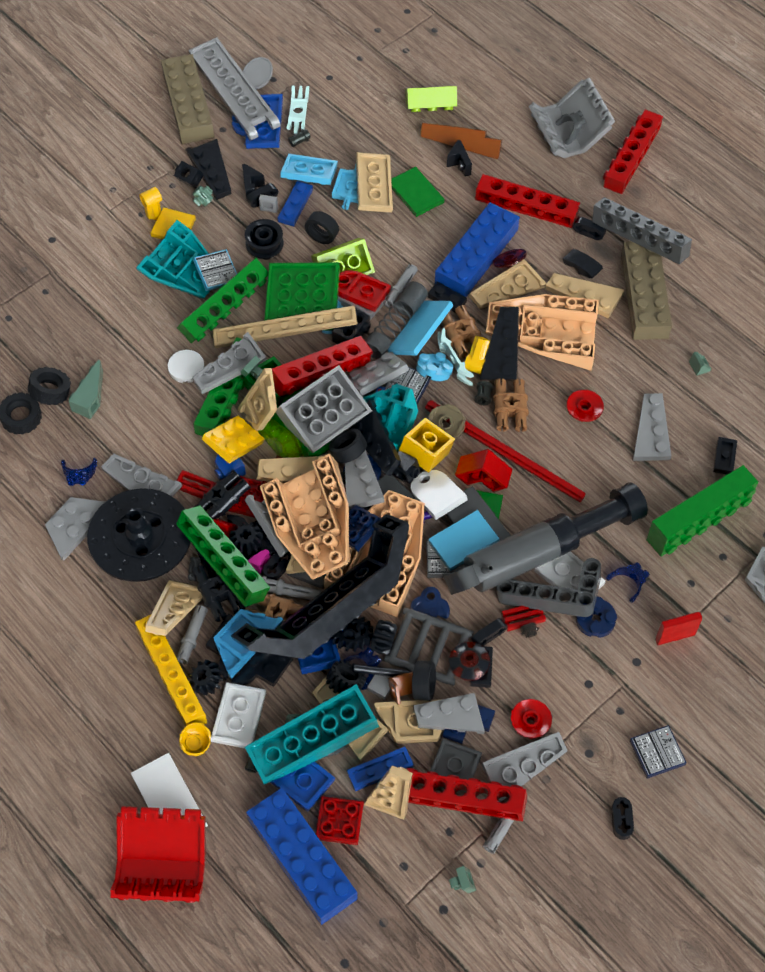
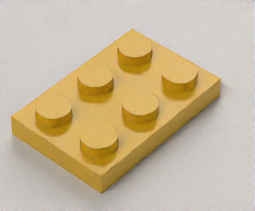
[202,415,265,464]

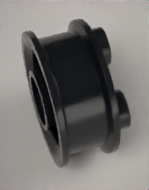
[244,219,284,260]

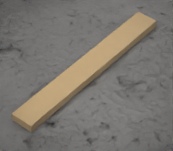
[213,305,357,348]

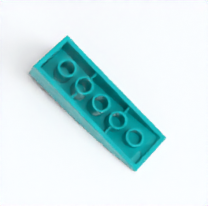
[245,684,379,784]

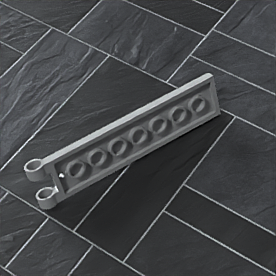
[188,37,281,141]

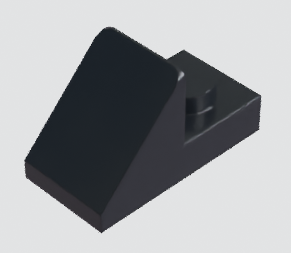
[446,140,472,177]
[242,164,265,201]

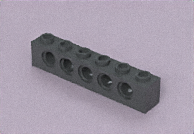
[592,197,692,265]

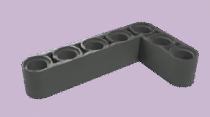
[496,558,601,617]

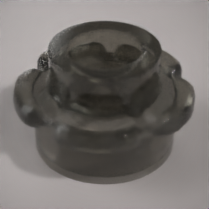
[520,622,540,638]

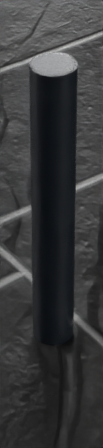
[352,664,412,677]

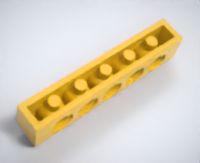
[135,615,207,726]

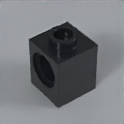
[173,161,204,189]
[392,451,421,484]

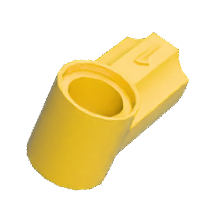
[139,187,162,220]
[465,336,491,375]

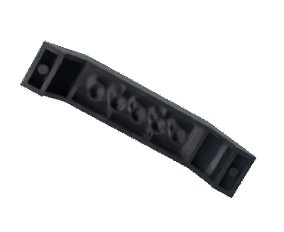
[231,514,409,659]

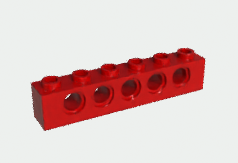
[603,109,663,194]
[475,174,580,228]
[272,336,373,397]
[406,768,527,821]

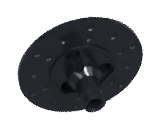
[87,488,191,582]

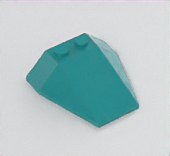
[136,220,211,299]

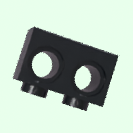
[332,308,371,344]

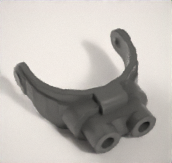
[556,110,587,145]

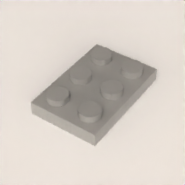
[348,352,409,396]

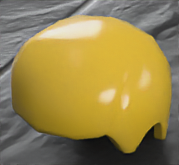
[179,722,211,757]

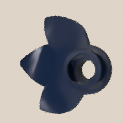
[410,587,450,622]

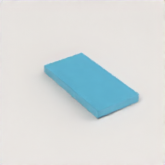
[388,301,453,356]

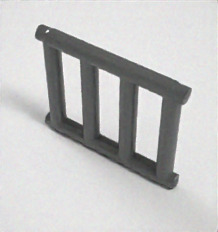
[384,607,474,686]

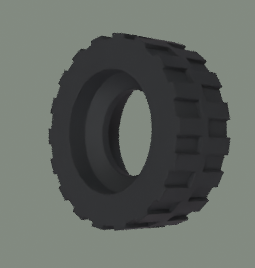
[28,367,71,405]
[0,392,42,435]

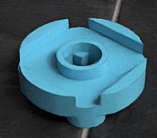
[416,352,453,381]

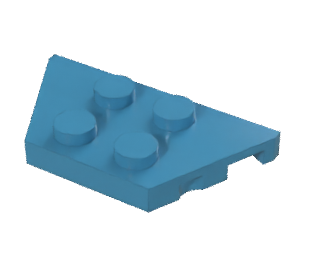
[213,609,284,679]

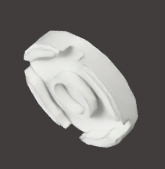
[168,350,204,383]

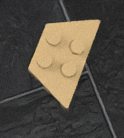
[237,368,277,431]
[374,699,443,744]

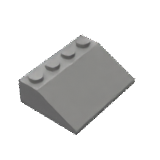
[276,365,372,453]

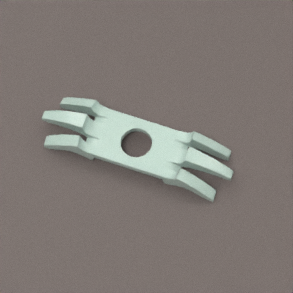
[286,85,309,134]
[437,328,474,386]

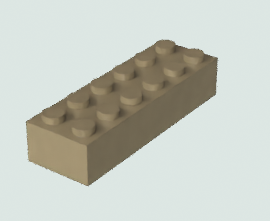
[161,54,214,144]
[621,241,672,340]

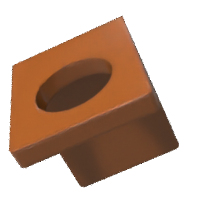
[388,672,413,705]

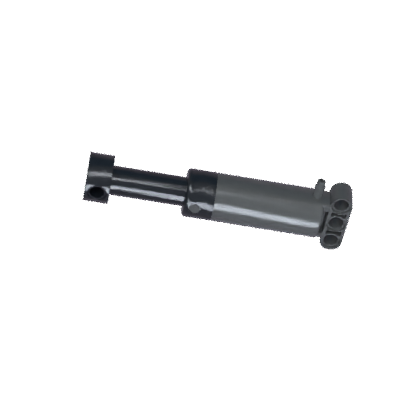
[443,482,648,595]

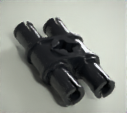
[194,470,251,519]
[192,565,246,622]

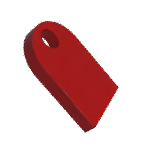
[338,270,391,312]

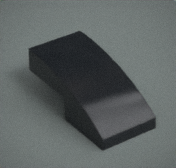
[563,248,603,279]

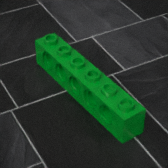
[177,258,268,344]
[193,337,257,436]
[176,505,270,607]

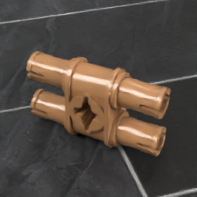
[442,305,481,359]
[493,379,529,432]
[245,593,303,621]

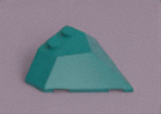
[363,384,418,452]

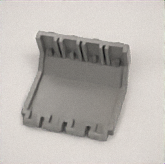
[529,78,615,158]

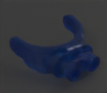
[61,458,97,486]
[606,562,650,603]
[343,647,382,691]

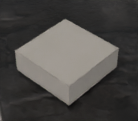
[259,194,278,213]
[367,675,390,699]

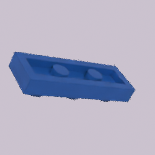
[278,181,313,227]
[347,747,414,791]

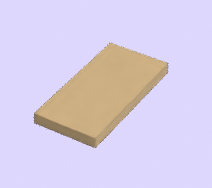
[356,152,393,213]

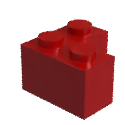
[455,449,513,492]

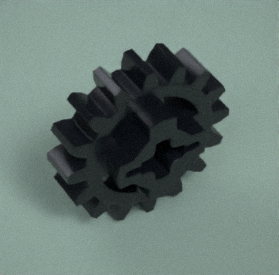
[330,616,373,652]

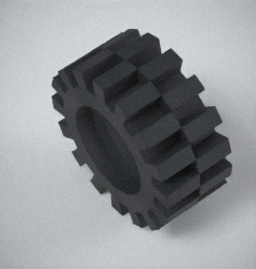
[326,660,366,694]

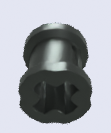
[474,381,493,406]

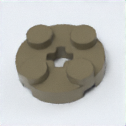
[428,404,466,440]

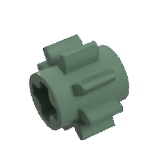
[192,185,213,206]

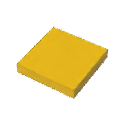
[151,207,196,240]

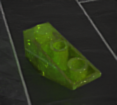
[258,418,303,458]

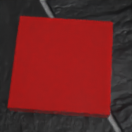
[655,612,703,645]

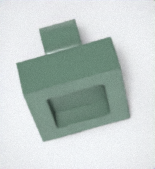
[240,355,263,379]
[449,866,477,894]

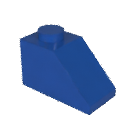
[214,454,246,480]

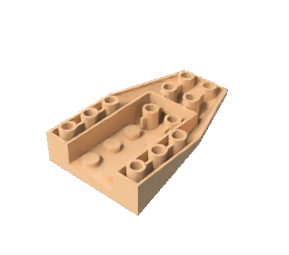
[486,294,599,371]
[260,453,349,580]
[324,490,425,618]

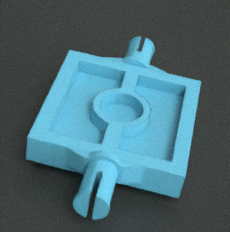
[332,165,358,210]

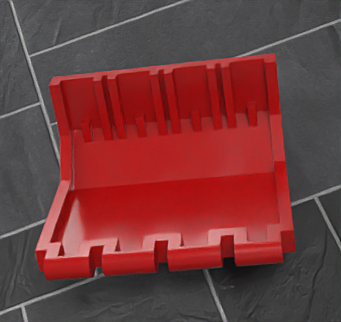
[110,806,206,903]

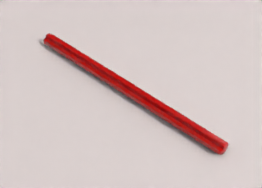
[425,400,586,502]

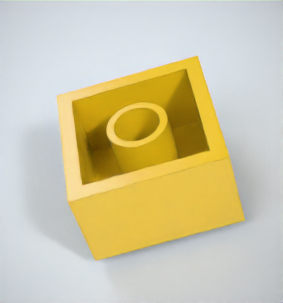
[399,418,455,473]

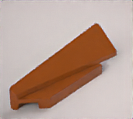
[421,123,503,159]

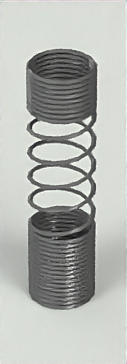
[365,281,428,359]

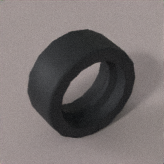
[304,211,339,244]
[329,429,367,463]
[412,661,436,701]

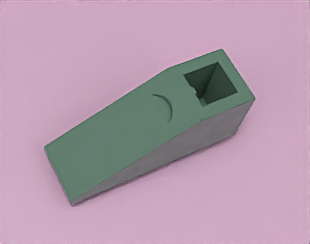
[69,360,103,419]

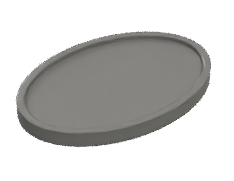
[243,57,273,90]

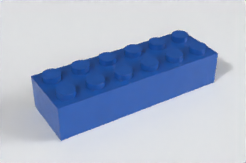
[435,202,520,297]
[246,788,358,925]

